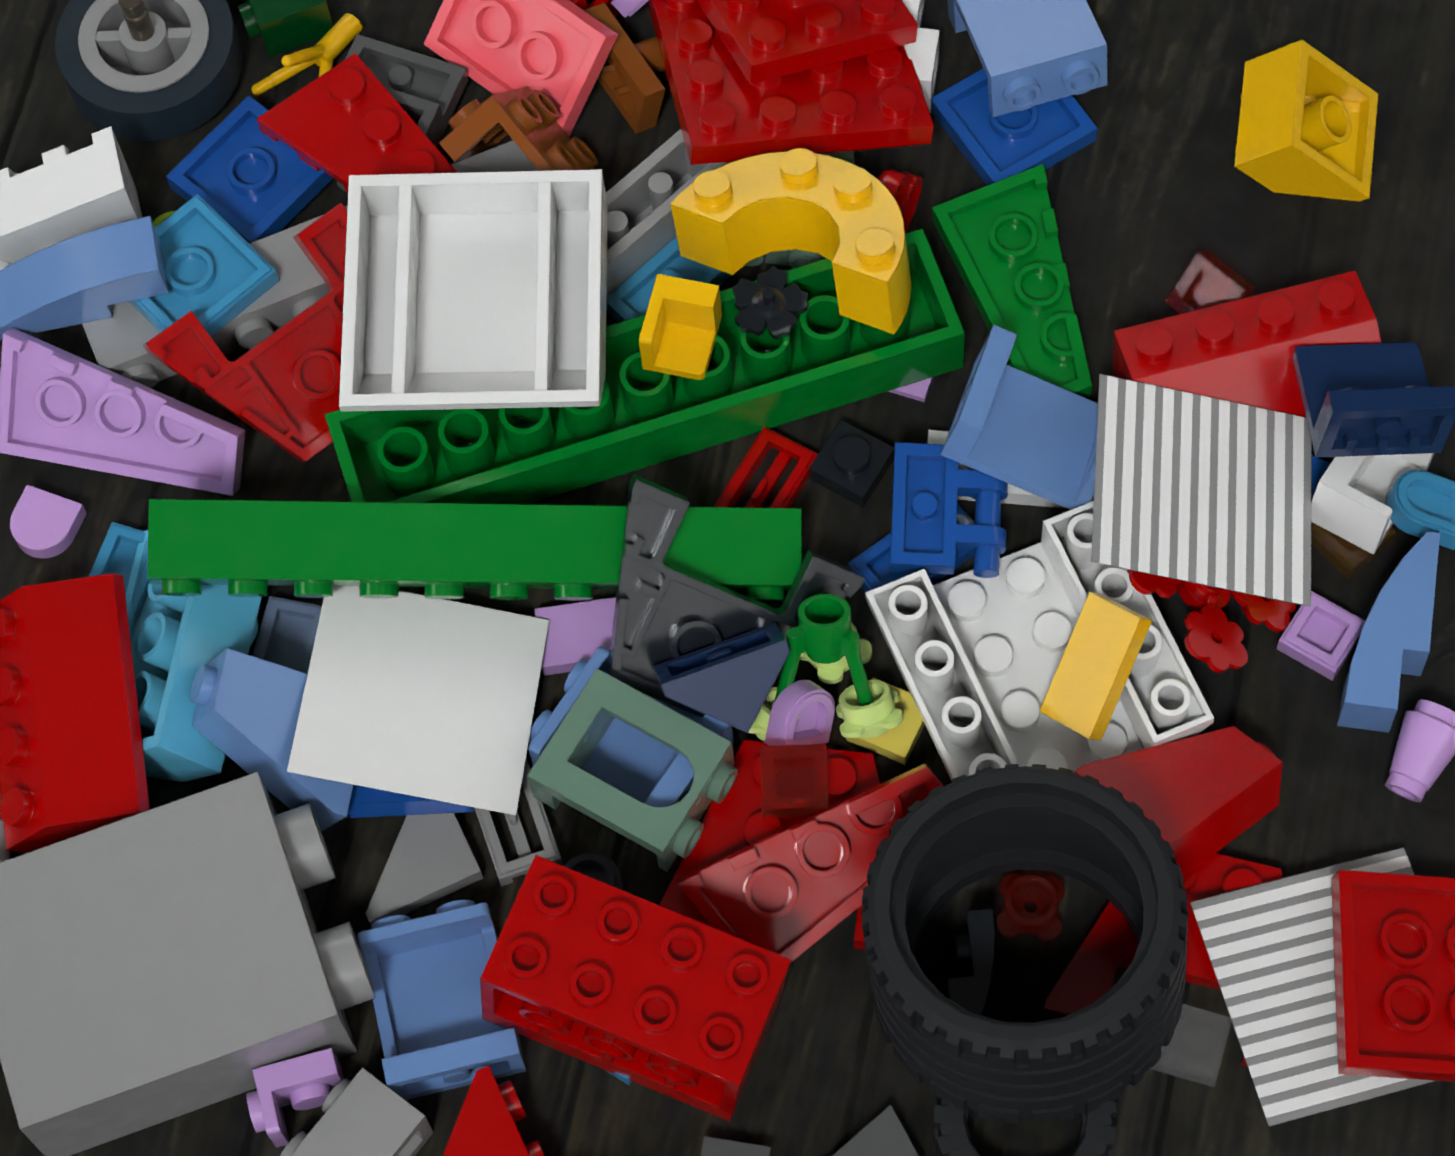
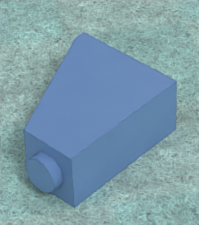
[190,648,353,831]

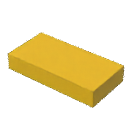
[1039,592,1152,740]

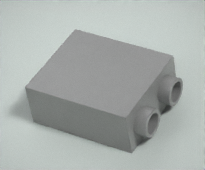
[0,772,376,1156]

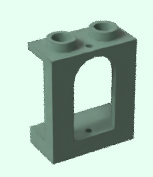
[527,668,738,872]

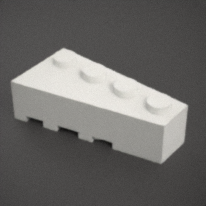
[0,126,143,270]

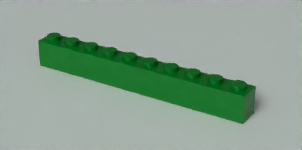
[148,499,801,603]

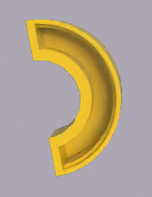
[670,148,911,335]

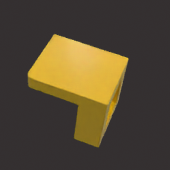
[639,274,722,380]

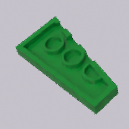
[932,164,1092,398]

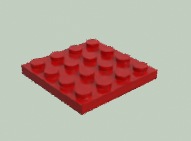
[647,0,934,165]

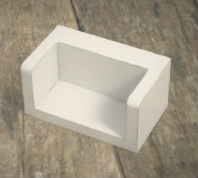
[1311,453,1434,555]

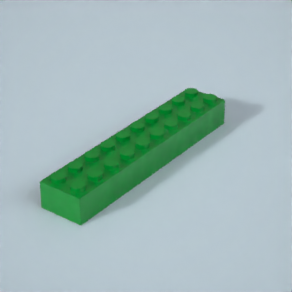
[324,229,965,505]

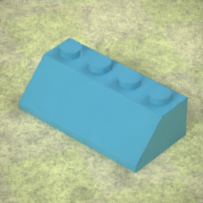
[125,530,261,782]

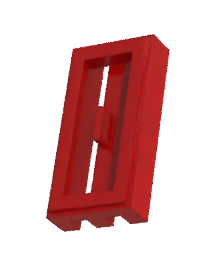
[713,427,818,508]

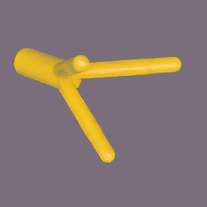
[251,13,362,95]

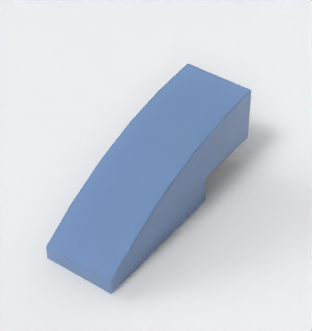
[0,216,168,340]
[1337,532,1440,733]

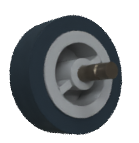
[55,0,243,141]

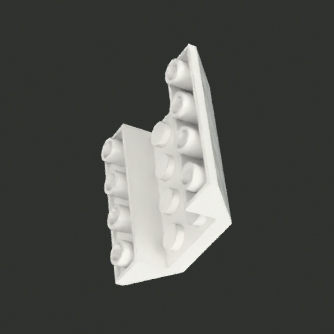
[865,501,1214,780]

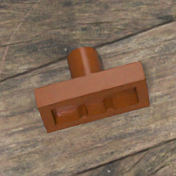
[584,3,665,134]

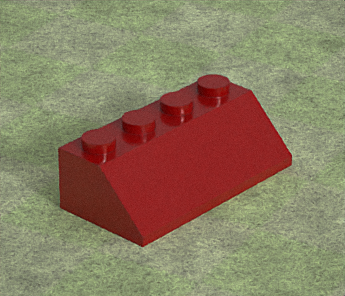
[1113,271,1381,417]
[0,573,150,853]

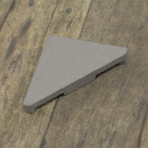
[365,813,483,925]

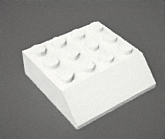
[339,169,608,412]

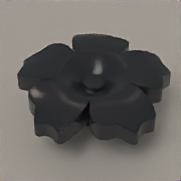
[732,266,808,340]

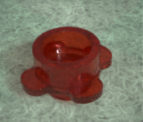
[996,873,1065,942]

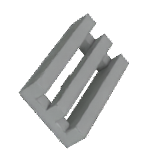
[475,758,563,887]

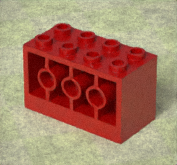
[480,855,791,1122]

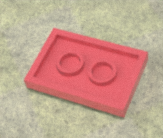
[424,0,618,136]

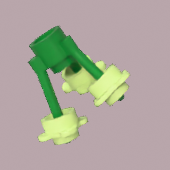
[748,594,904,742]

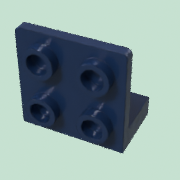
[1293,342,1455,458]

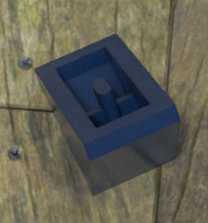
[652,622,790,733]

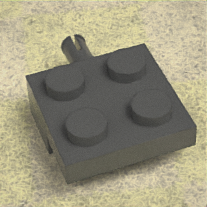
[337,34,469,193]

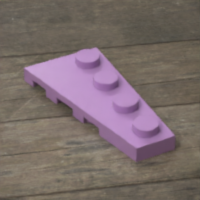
[0,327,245,496]

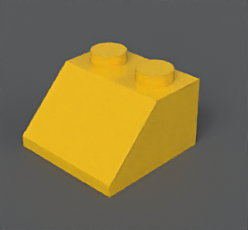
[1234,40,1378,202]

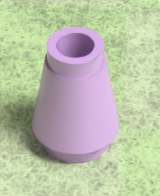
[1385,699,1455,802]

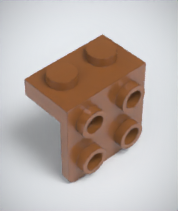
[439,86,598,171]

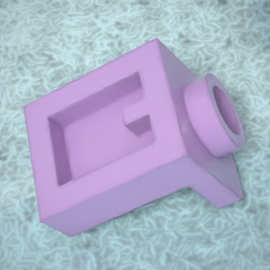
[246,1048,344,1148]

